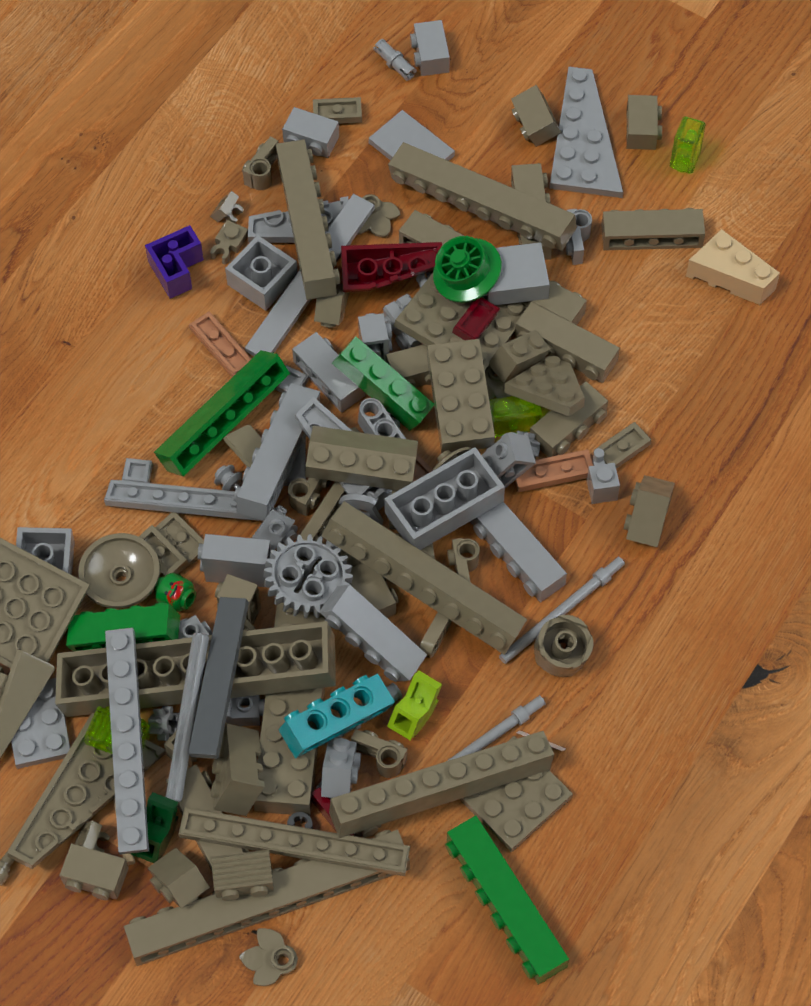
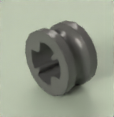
[287,812,313,829]

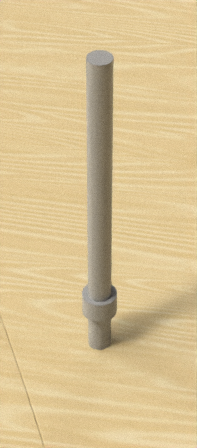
[499,557,625,664]
[447,695,546,761]

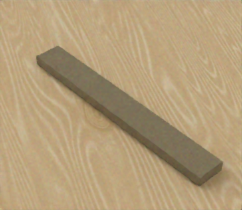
[179,807,410,876]

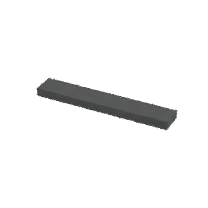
[188,597,249,759]

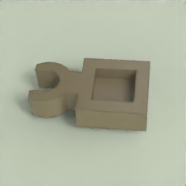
[210,220,248,264]

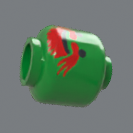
[154,573,196,612]

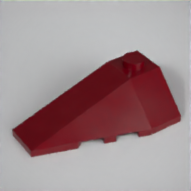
[341,242,442,292]

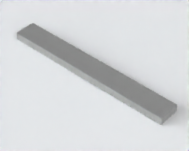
[245,193,375,356]

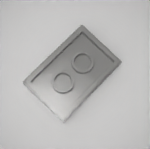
[369,110,455,161]

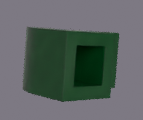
[131,792,179,863]

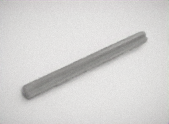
[166,633,209,802]

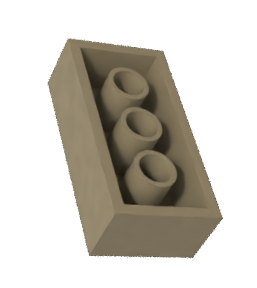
[427,339,495,454]

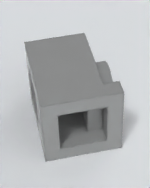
[226,695,265,726]

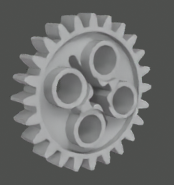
[263,534,353,618]

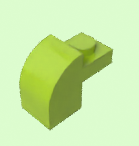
[387,671,442,740]

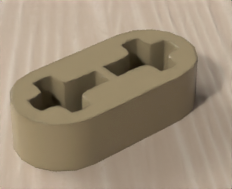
[419,612,452,658]

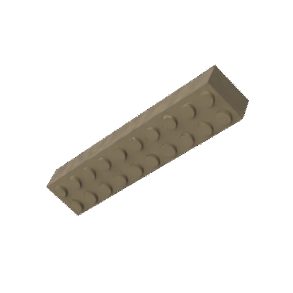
[253,545,334,816]
[55,621,336,717]

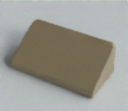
[224,425,261,467]

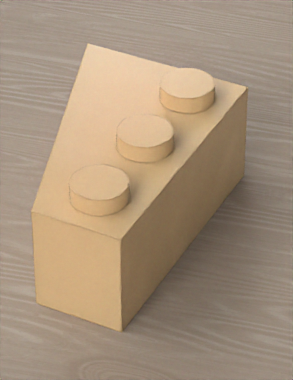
[686,229,780,305]

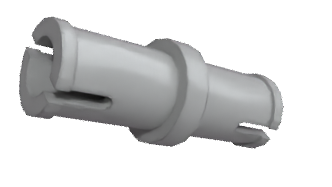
[373,39,417,81]

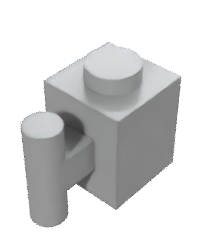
[587,448,620,504]

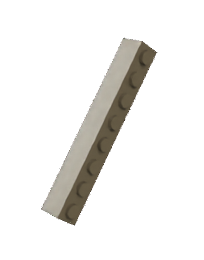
[276,139,340,300]
[388,142,577,251]
[399,210,587,325]
[321,501,527,655]
[329,731,554,838]

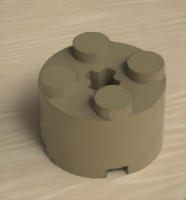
[534,615,593,677]

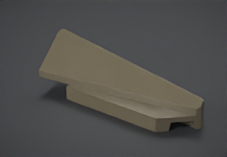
[0,649,55,758]

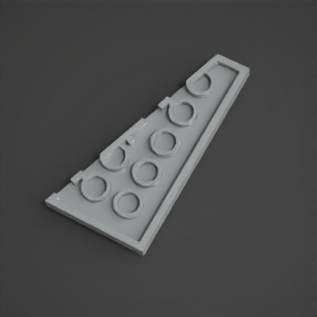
[550,67,623,198]

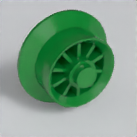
[433,236,502,303]

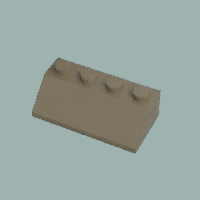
[305,426,418,490]

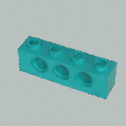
[278,674,395,759]

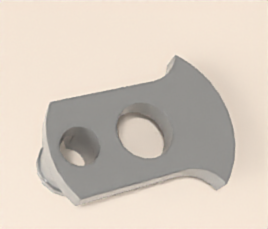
[339,494,384,525]

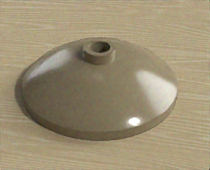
[78,533,160,609]

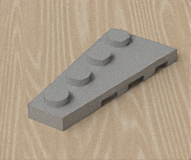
[248,196,348,243]

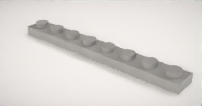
[105,628,149,855]

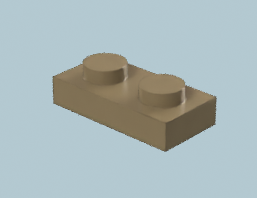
[313,97,362,124]
[596,422,651,469]

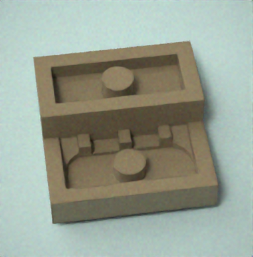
[139,512,204,576]

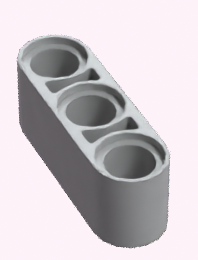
[358,398,406,439]

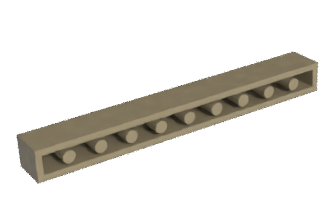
[124,830,410,966]

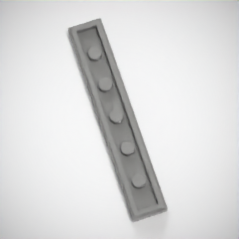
[104,480,259,521]

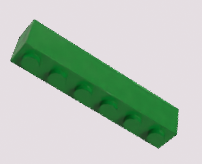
[154,350,290,477]
[445,815,569,985]

